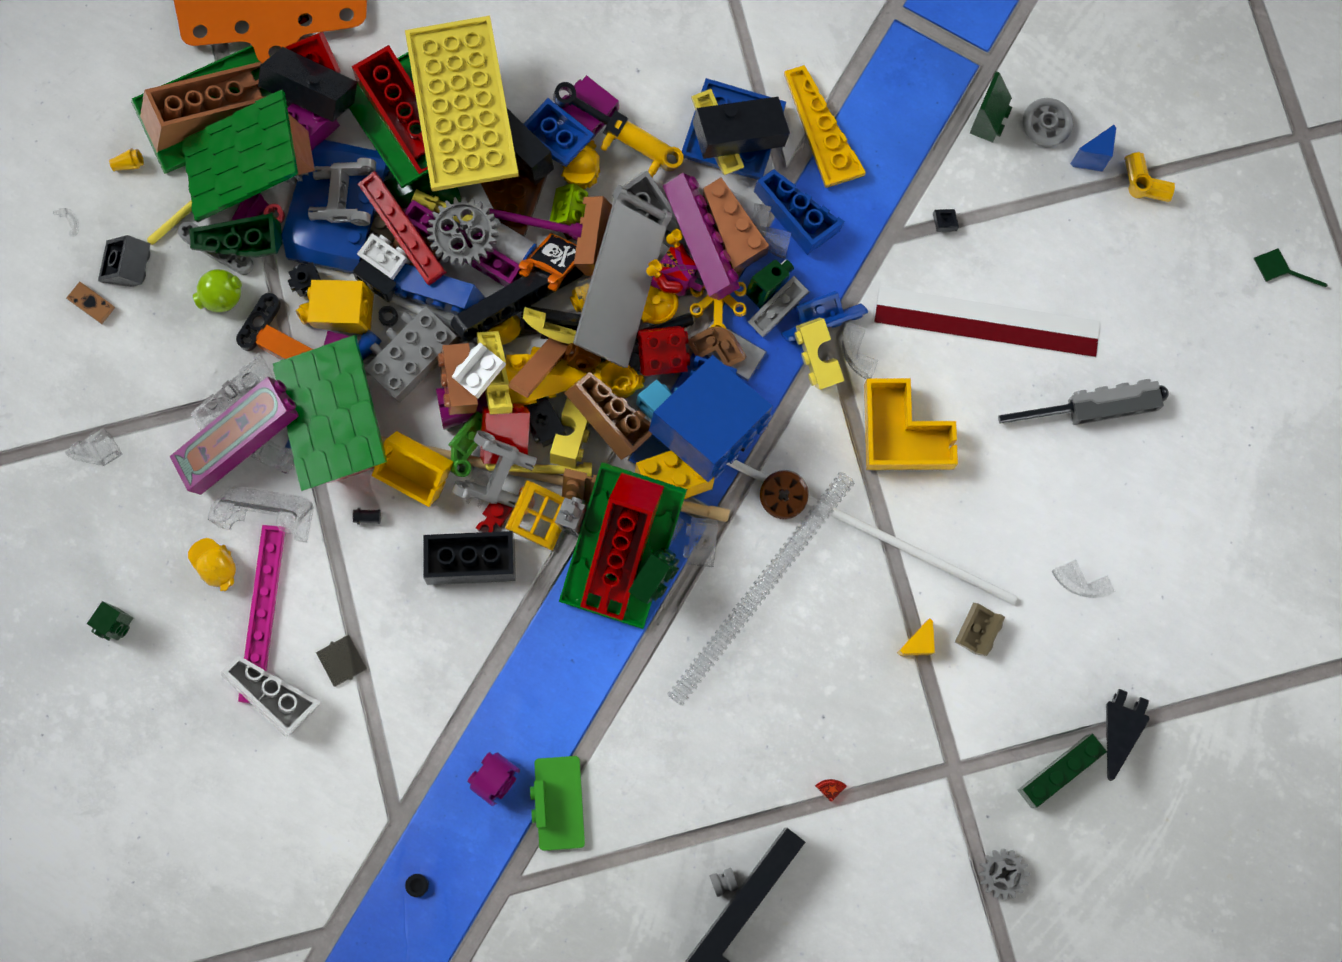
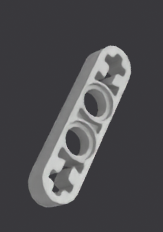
[178,222,253,275]

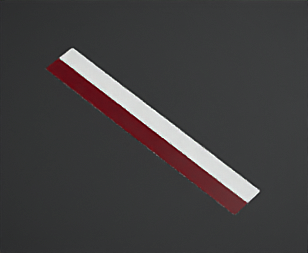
[874,287,1100,357]

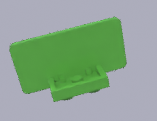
[530,756,585,851]

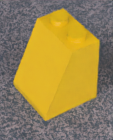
[305,280,374,335]

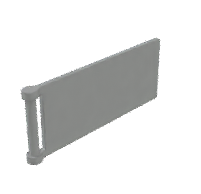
[573,185,672,368]

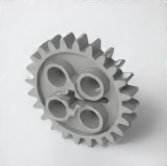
[427,197,499,268]

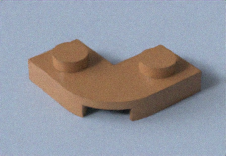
[688,327,747,367]

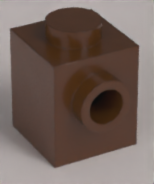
[565,343,601,373]

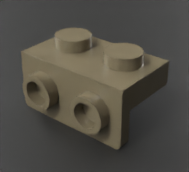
[955,602,1005,656]

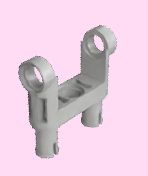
[308,158,376,226]
[452,431,537,509]

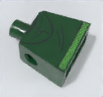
[746,260,794,309]

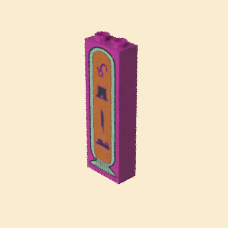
[170,377,299,495]

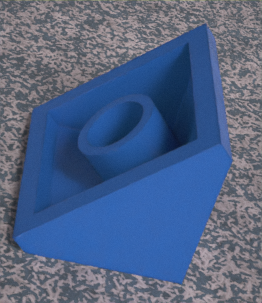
[1070,125,1116,172]

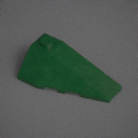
[189,213,282,258]

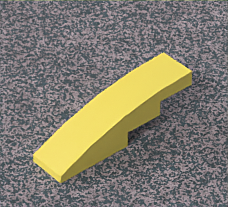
[477,331,513,414]

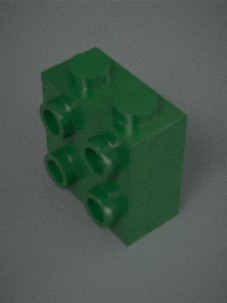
[628,548,680,604]

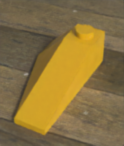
[506,354,596,405]

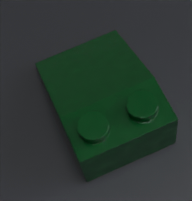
[970,71,1012,143]

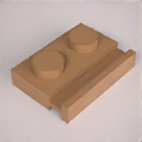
[562,468,597,501]

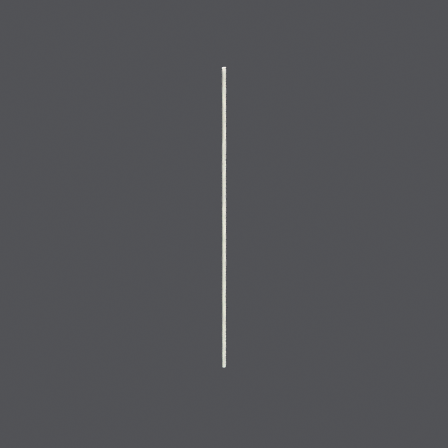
[348,273,1017,604]

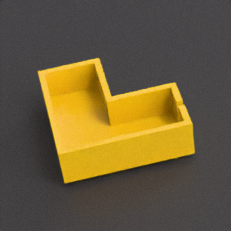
[864,378,958,470]

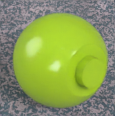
[193,269,242,313]

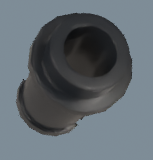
[353,508,381,525]

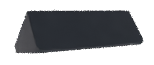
[353,260,396,303]

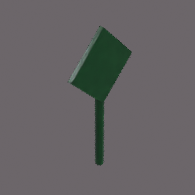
[1253,248,1328,287]

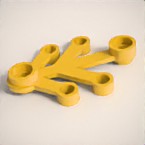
[690,282,747,329]

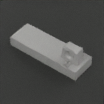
[748,276,809,338]

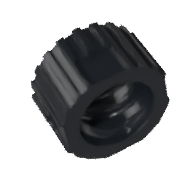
[378,306,399,327]

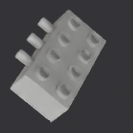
[364,307,461,402]

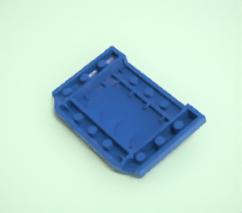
[282,140,389,274]

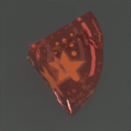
[815,779,847,802]

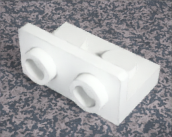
[357,233,411,280]
[452,343,506,398]

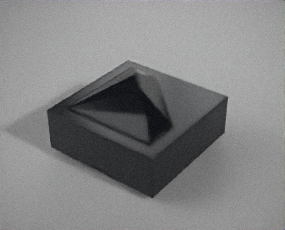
[933,209,959,232]

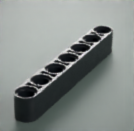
[451,266,584,342]

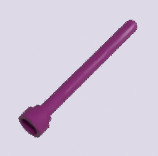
[488,208,583,240]

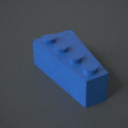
[754,169,845,255]
[393,264,486,315]

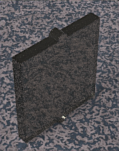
[316,634,367,687]

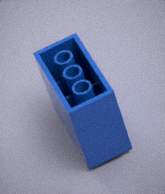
[649,355,773,482]

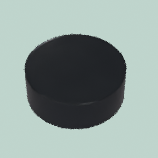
[405,874,429,897]

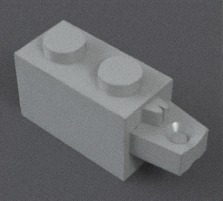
[555,497,588,537]

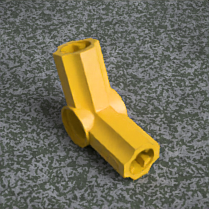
[1124,152,1175,202]

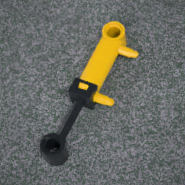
[553,82,684,178]

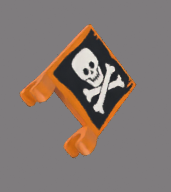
[519,233,577,291]

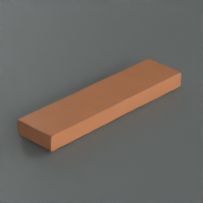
[509,338,569,398]

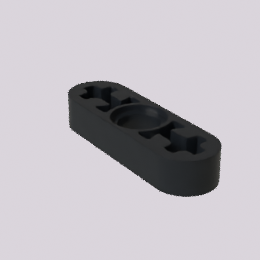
[236,293,281,351]

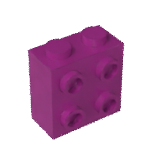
[560,75,619,136]
[287,103,340,151]

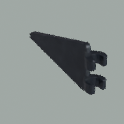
[1106,689,1150,781]

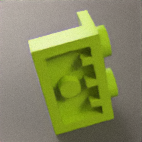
[550,184,588,225]

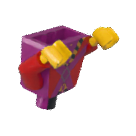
[646,229,704,296]

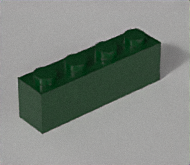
[1018,734,1107,808]

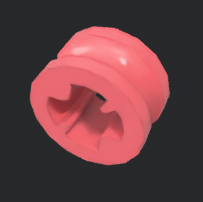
[264,204,285,223]

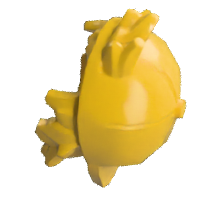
[561,140,600,189]
[593,360,645,399]
[188,538,236,591]

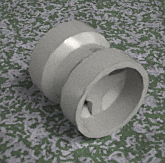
[709,868,739,897]

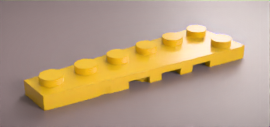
[784,65,866,188]

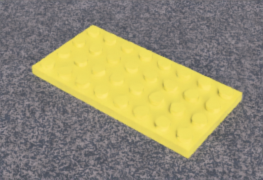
[405,16,519,192]

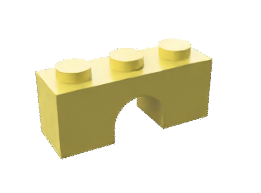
[794,317,844,390]
[550,397,590,469]

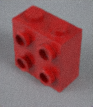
[637,326,690,376]

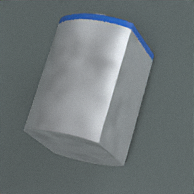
[490,224,537,264]

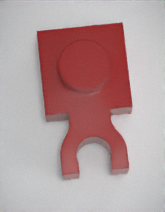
[476,502,513,532]

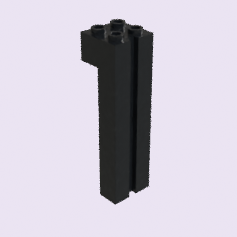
[685,828,806,962]

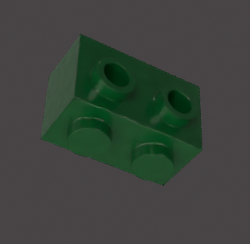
[87,601,133,641]

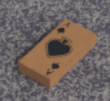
[66,282,115,324]

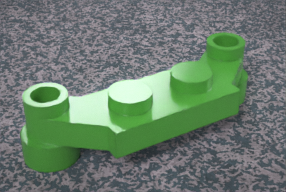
[448,412,482,477]

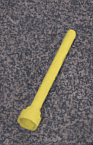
[147,200,192,245]
[485,462,592,477]

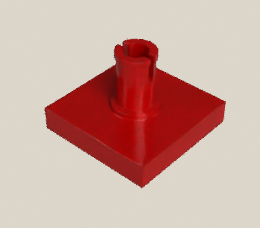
[286,31,341,73]

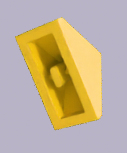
[897,618,935,656]

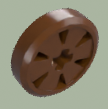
[760,470,809,519]

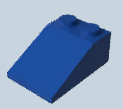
[523,98,595,167]

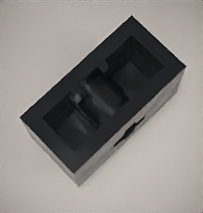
[524,397,567,448]

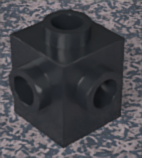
[288,262,321,297]

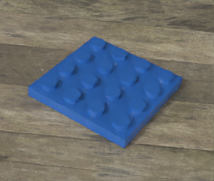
[682,78,786,180]

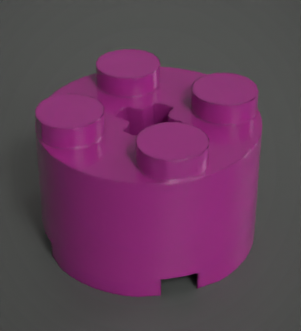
[467,752,520,806]

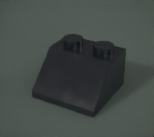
[98,235,151,287]

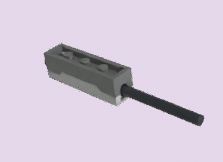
[998,379,1169,425]

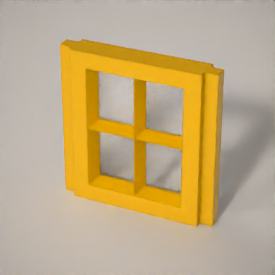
[505,480,564,551]

